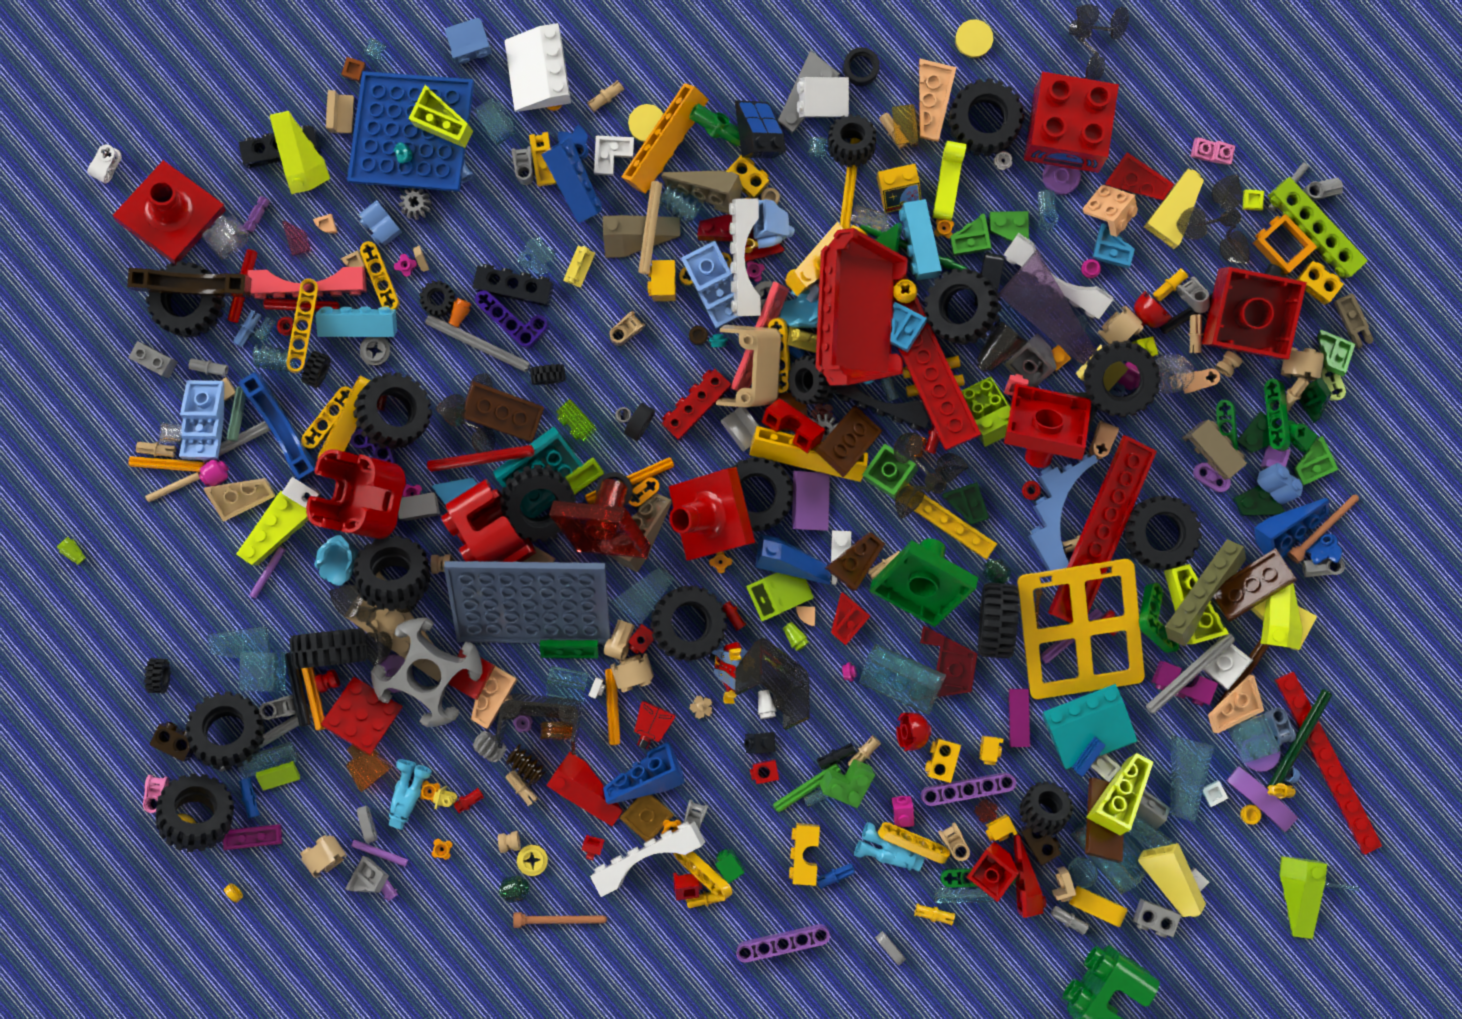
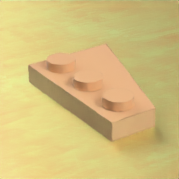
[471,660,518,729]
[1208,674,1264,734]

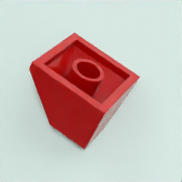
[967,841,1019,902]

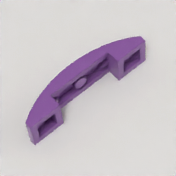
[1226,766,1298,832]

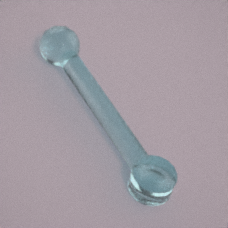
[1324,882,1360,891]

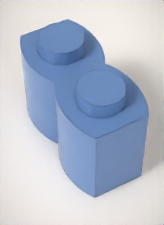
[359,200,402,246]
[1257,463,1303,505]

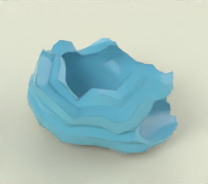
[780,290,819,328]
[314,535,358,586]

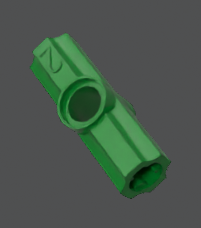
[689,104,740,147]

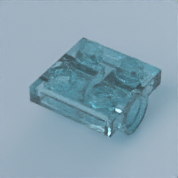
[1228,714,1280,764]

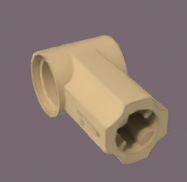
[604,620,635,661]

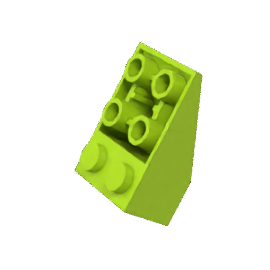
[961,376,1010,447]
[746,573,814,621]

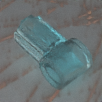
[1037,190,1059,231]

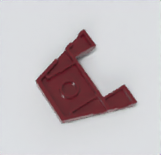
[911,626,978,701]

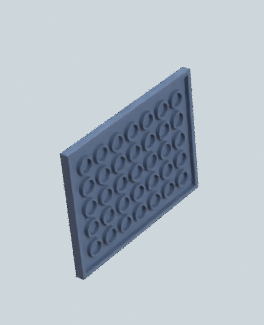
[444,561,611,644]

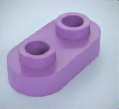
[1193,463,1231,492]

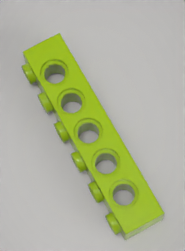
[1267,177,1368,279]

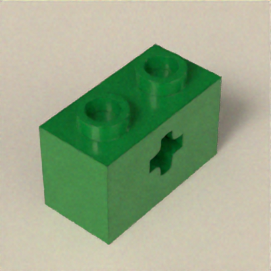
[715,848,745,884]

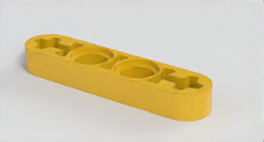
[360,241,400,310]
[768,317,791,393]
[301,386,352,449]
[878,822,950,864]
[674,851,732,901]

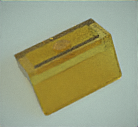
[892,104,918,147]

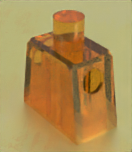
[346,745,393,792]

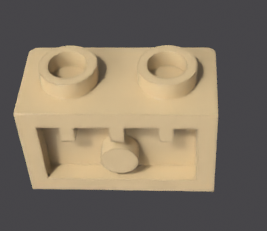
[1052,866,1076,902]

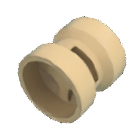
[1215,351,1243,378]
[431,554,453,574]
[498,831,521,853]

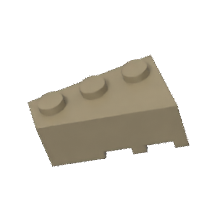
[1182,419,1247,480]

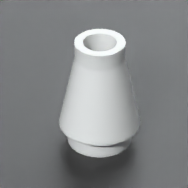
[758,690,777,719]

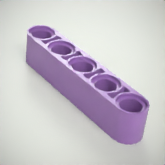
[921,773,1016,806]
[736,924,830,962]

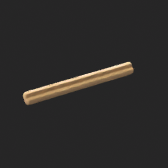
[638,181,662,275]

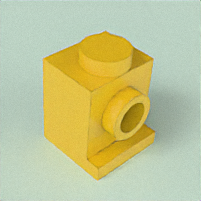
[979,736,1004,765]
[985,814,1018,842]

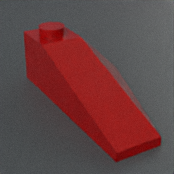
[546,751,623,826]
[1013,834,1046,918]

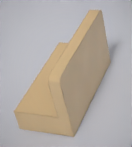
[326,90,354,134]

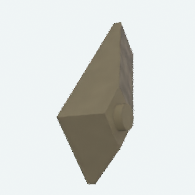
[661,170,742,214]
[603,215,681,258]
[600,493,672,572]

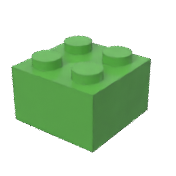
[862,443,918,501]

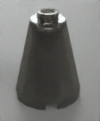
[976,319,1027,373]

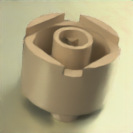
[1098,305,1144,344]
[1281,347,1324,381]
[610,654,654,692]
[300,835,347,879]

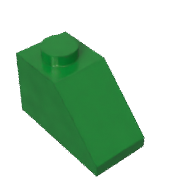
[875,222,902,253]

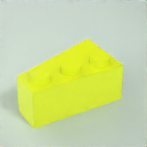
[408,85,473,148]

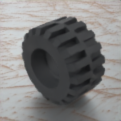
[828,114,877,167]
[788,356,837,404]
[1019,781,1073,836]

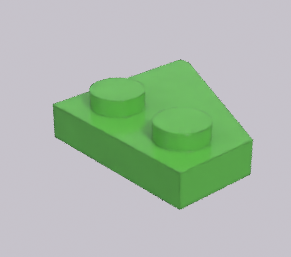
[989,211,1029,242]
[950,214,992,257]
[1317,330,1355,377]
[1293,436,1338,485]

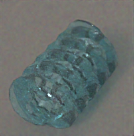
[660,184,703,224]
[253,344,296,372]

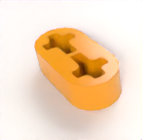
[629,477,660,507]

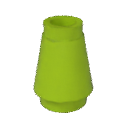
[57,537,86,565]
[782,622,809,651]

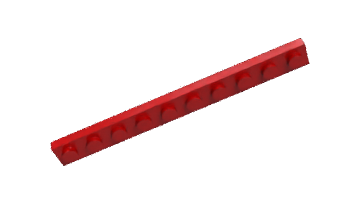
[1275,671,1382,854]

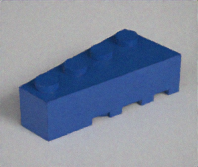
[541,137,602,223]

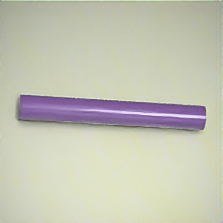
[249,546,286,599]
[351,839,408,867]

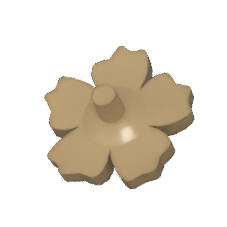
[689,695,712,719]

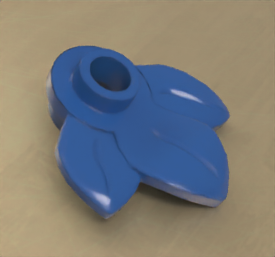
[558,125,589,161]
[1305,534,1342,565]

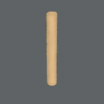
[145,472,200,502]

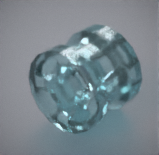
[363,38,386,61]
[808,137,828,157]

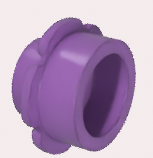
[513,713,533,732]

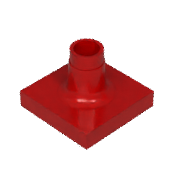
[113,160,226,265]
[1004,383,1091,468]
[668,467,755,561]

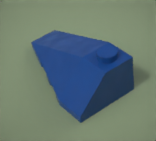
[1254,498,1329,559]
[755,534,831,585]
[603,742,685,804]

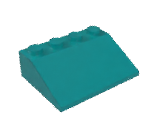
[493,427,583,518]
[1042,684,1138,770]

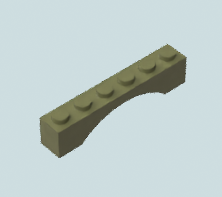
[1165,539,1246,646]

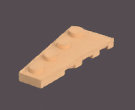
[919,59,957,142]

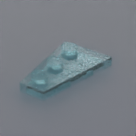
[611,567,675,624]

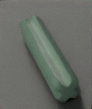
[227,386,246,442]

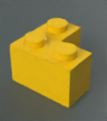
[648,260,676,302]

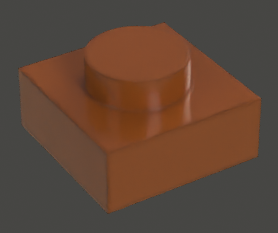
[341,57,366,82]

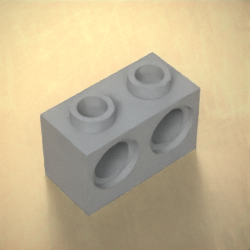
[128,341,178,378]
[1133,898,1181,938]

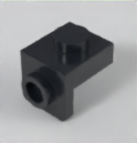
[744,732,776,754]

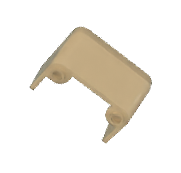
[716,325,781,407]

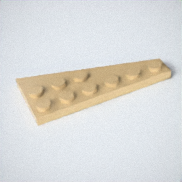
[344,571,441,682]

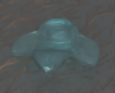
[518,237,555,275]

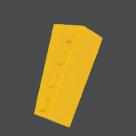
[786,222,843,296]

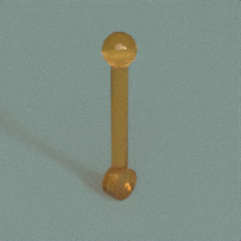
[1035,589,1043,628]

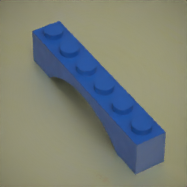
[238,372,316,481]

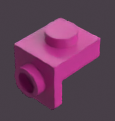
[892,796,914,827]

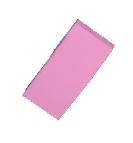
[1191,137,1235,165]

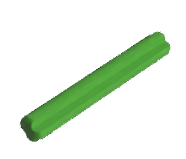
[773,763,841,813]

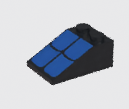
[735,100,786,158]

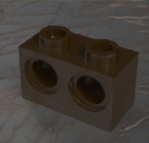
[149,721,193,762]
[1019,826,1062,866]

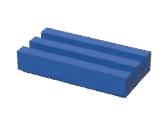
[1072,736,1105,777]

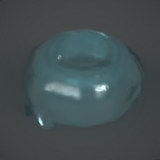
[1068,856,1098,888]

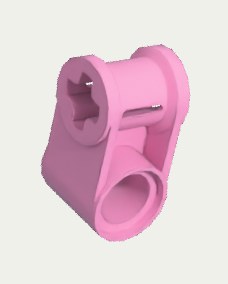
[143,775,170,813]

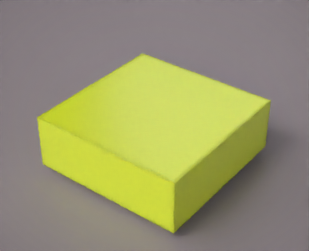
[1242,190,1264,211]

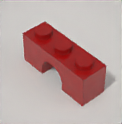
[762,398,825,454]

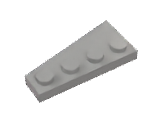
[778,50,840,134]

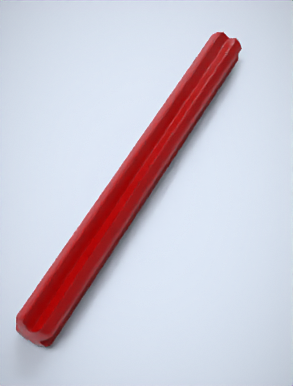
[427,445,535,472]

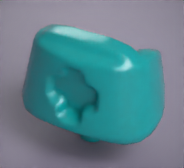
[394,142,412,163]

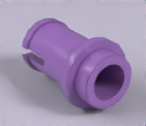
[381,879,398,901]

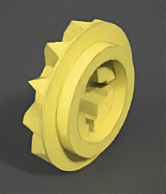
[517,844,548,876]

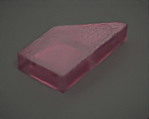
[282,221,311,256]

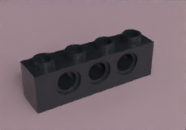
[239,125,322,169]
[472,264,554,307]

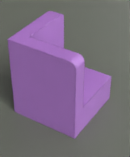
[1261,445,1291,469]

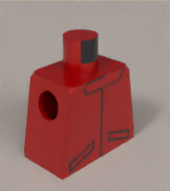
[634,701,676,750]

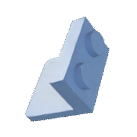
[445,18,492,65]

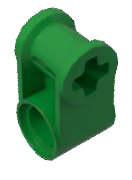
[1288,420,1318,453]

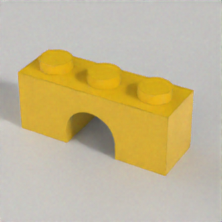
[789,823,820,886]

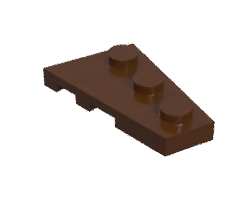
[825,532,885,591]

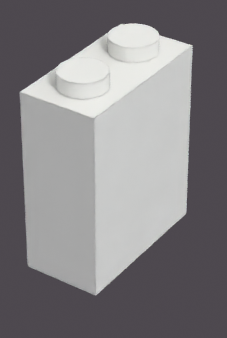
[797,77,849,118]

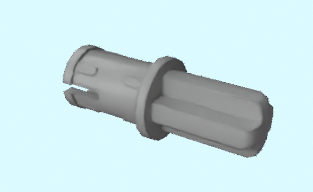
[188,358,228,377]
[1051,906,1089,935]

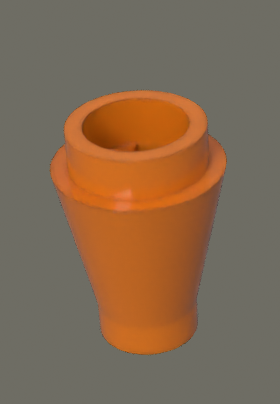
[448,298,471,328]

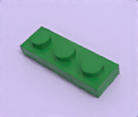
[539,639,599,658]

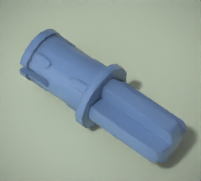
[233,310,262,347]

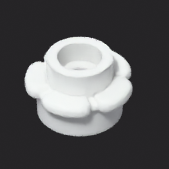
[994,151,1012,170]

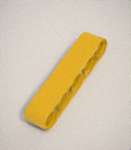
[287,279,318,373]
[317,375,371,459]

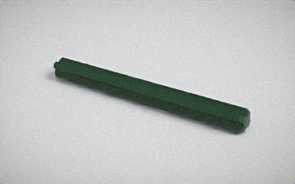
[1267,689,1332,790]

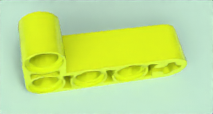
[932,141,966,221]

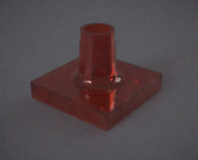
[549,479,651,559]

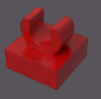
[582,835,605,861]

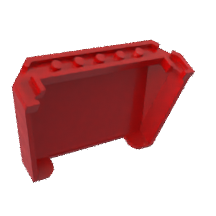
[815,228,908,386]

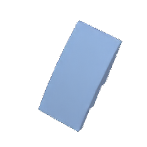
[681,241,742,329]
[179,380,224,460]

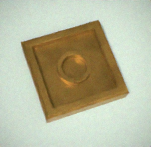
[620,794,674,842]

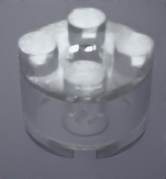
[202,215,250,259]
[1155,354,1194,394]

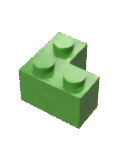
[819,759,875,808]

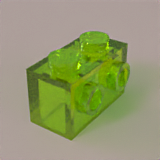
[556,399,597,442]

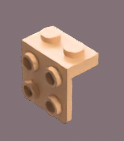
[1083,185,1138,237]

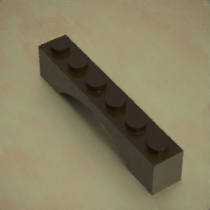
[127,268,252,298]

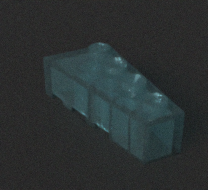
[1171,735,1214,822]

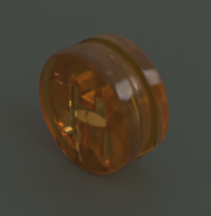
[540,722,576,740]

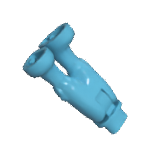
[388,759,432,830]
[854,822,925,872]

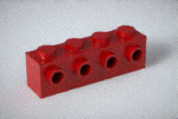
[662,369,731,441]

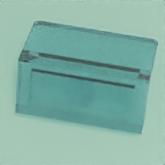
[546,666,589,702]

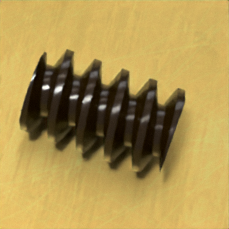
[506,744,548,786]

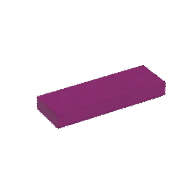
[1008,688,1030,747]
[223,824,283,850]

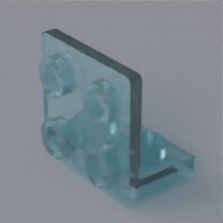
[239,652,286,692]

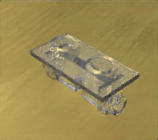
[851,204,892,232]

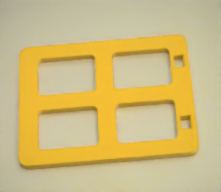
[1017,559,1145,699]

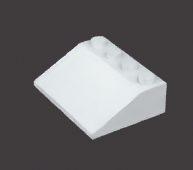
[505,23,571,112]

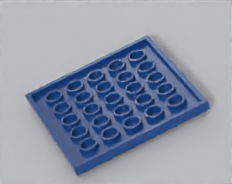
[347,71,474,192]

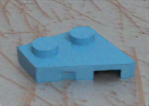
[890,302,927,352]
[432,478,478,505]

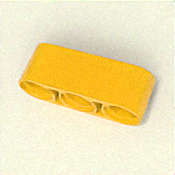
[1069,885,1128,927]

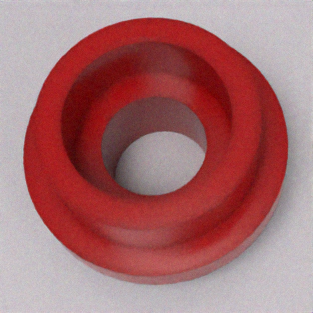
[277,317,294,336]
[1022,481,1041,500]

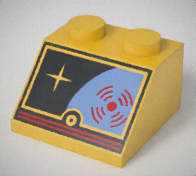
[876,164,922,214]

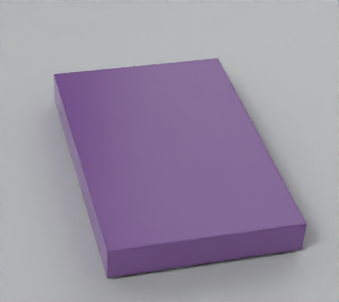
[792,471,830,531]

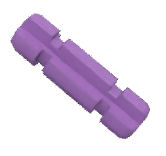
[243,196,270,232]

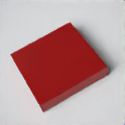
[448,648,495,700]

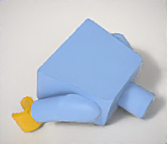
[744,197,795,253]

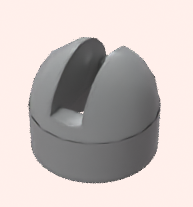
[615,407,631,423]

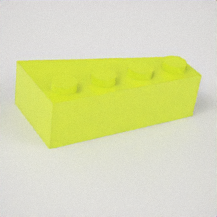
[236,491,309,566]
[1163,564,1229,644]

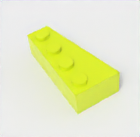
[1086,753,1153,835]

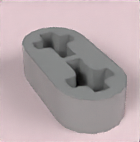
[357,805,378,843]
[875,931,906,966]

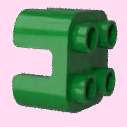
[1062,945,1160,1019]

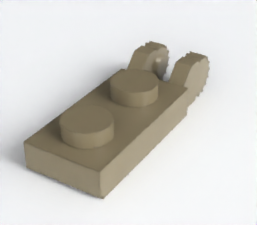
[1334,293,1373,349]

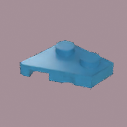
[1092,223,1135,269]

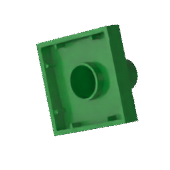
[869,539,978,627]

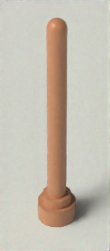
[1287,495,1359,564]
[513,912,607,928]

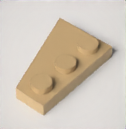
[204,478,275,522]

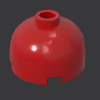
[1134,291,1172,328]
[896,712,931,751]

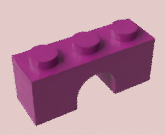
[1151,661,1218,707]

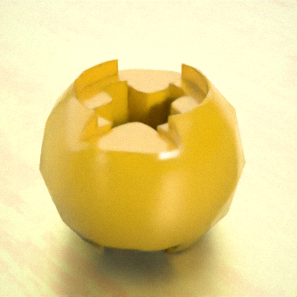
[893,279,917,303]

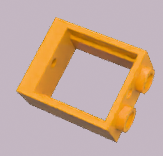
[1253,214,1317,275]

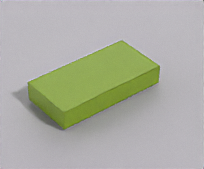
[565,457,605,495]
[256,761,300,791]

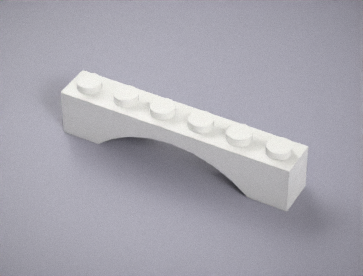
[729,199,761,316]
[1004,233,1113,319]
[590,821,705,897]

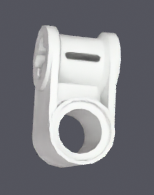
[87,144,122,184]

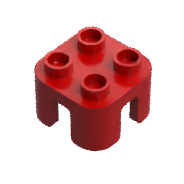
[306,449,406,539]
[441,479,537,562]

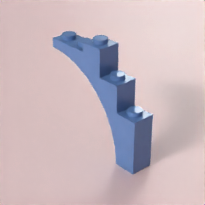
[1028,454,1098,571]

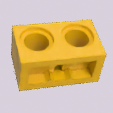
[726,155,769,199]
[1296,261,1344,305]
[925,738,961,783]

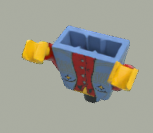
[709,642,753,704]

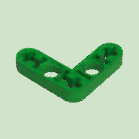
[1139,582,1179,653]

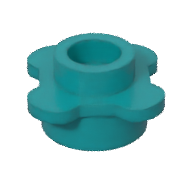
[709,334,728,347]

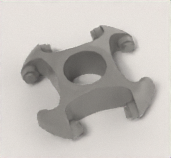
[371,617,483,727]

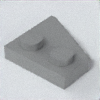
[345,856,389,893]

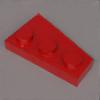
[1104,152,1174,201]

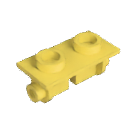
[563,246,595,288]
[787,327,817,353]
[433,786,457,809]

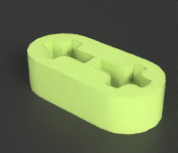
[1321,367,1346,401]

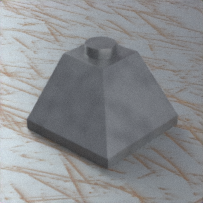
[1005,333,1057,387]

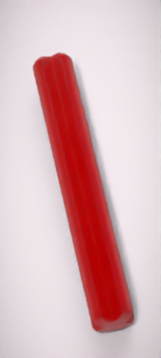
[227,249,258,323]
[263,298,340,312]

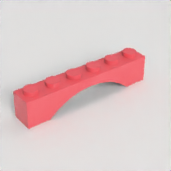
[248,267,367,299]

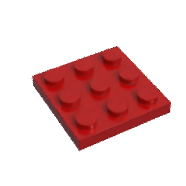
[321,677,403,756]

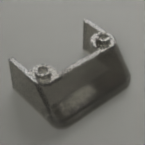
[735,638,810,730]
[496,693,582,755]

